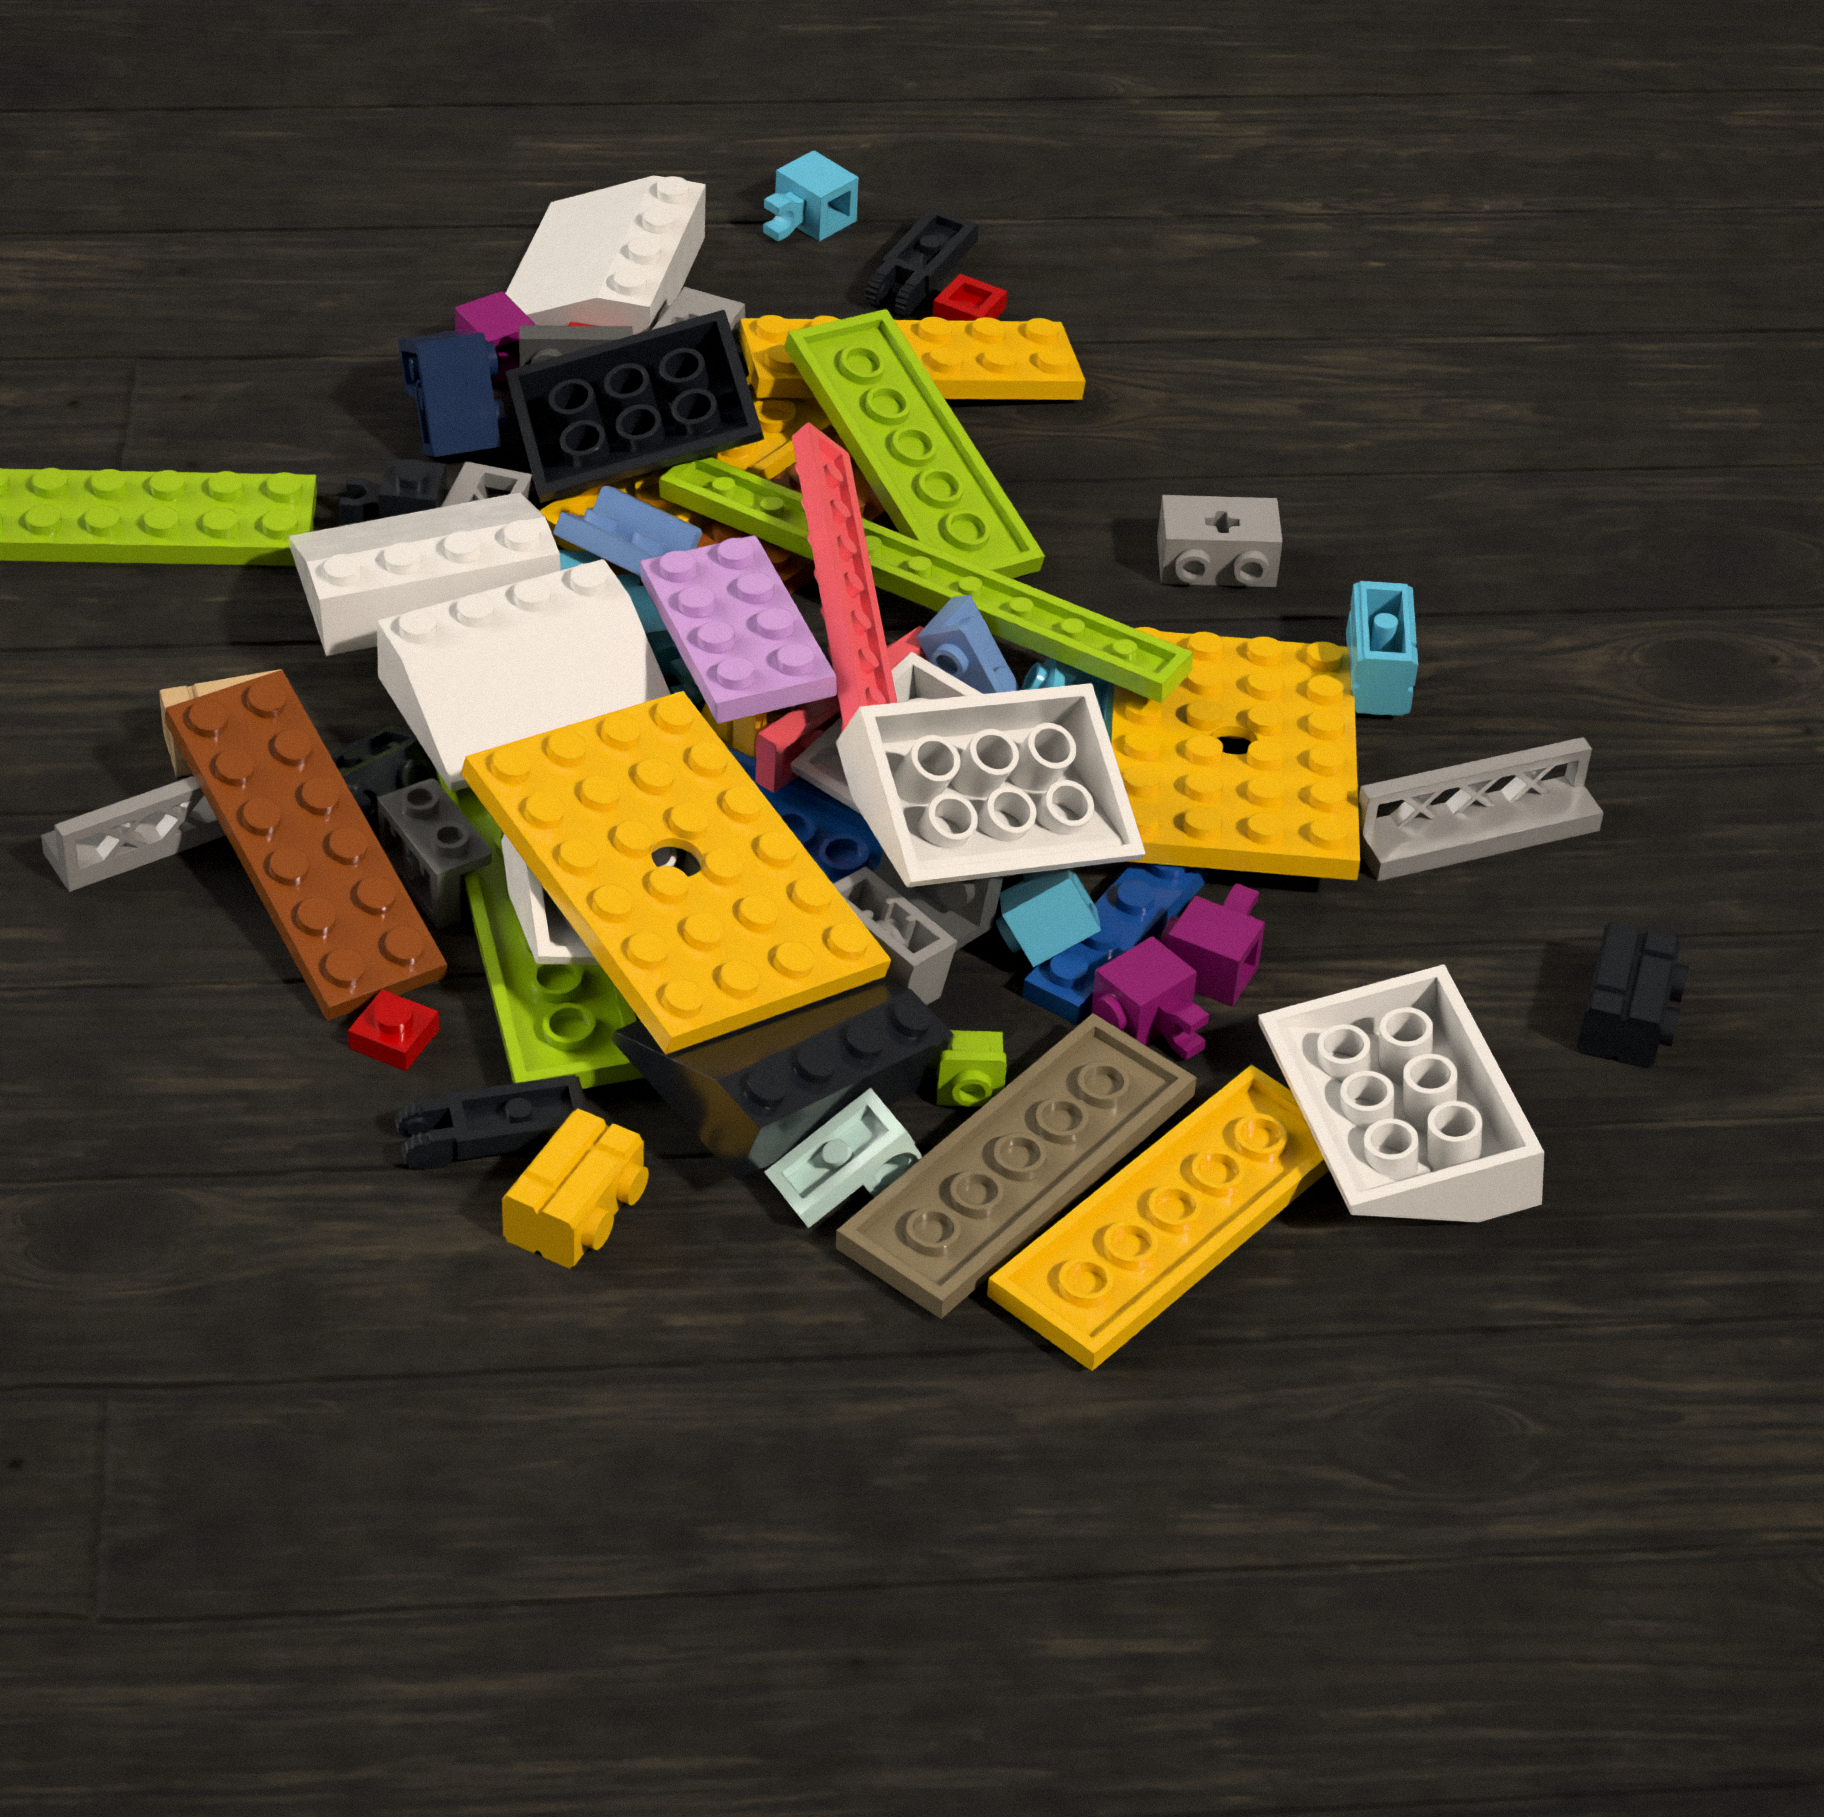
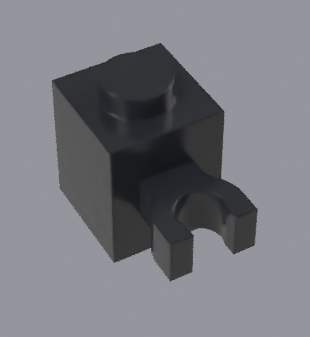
[339,458,447,524]

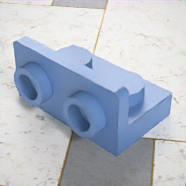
[553,486,702,576]
[916,594,1021,694]

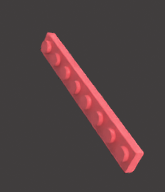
[792,422,897,732]

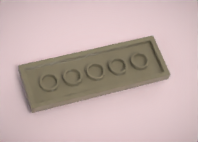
[836,1013,1197,1319]

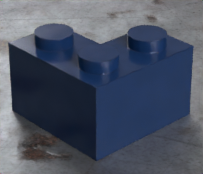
[397,329,507,457]

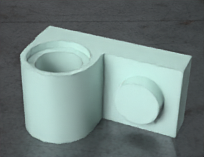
[765,1088,922,1228]

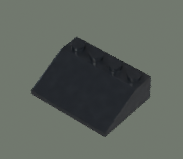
[505,309,764,503]
[611,977,954,1180]

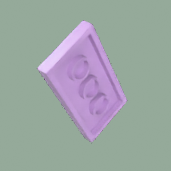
[640,535,837,724]

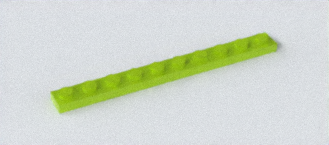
[659,456,1193,703]

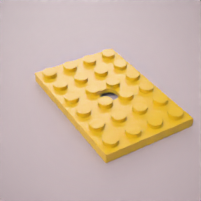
[1111,627,1360,881]
[461,691,891,1055]

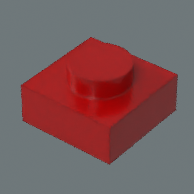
[933,274,1007,321]
[348,989,440,1071]

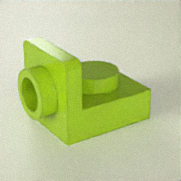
[936,1030,1007,1107]

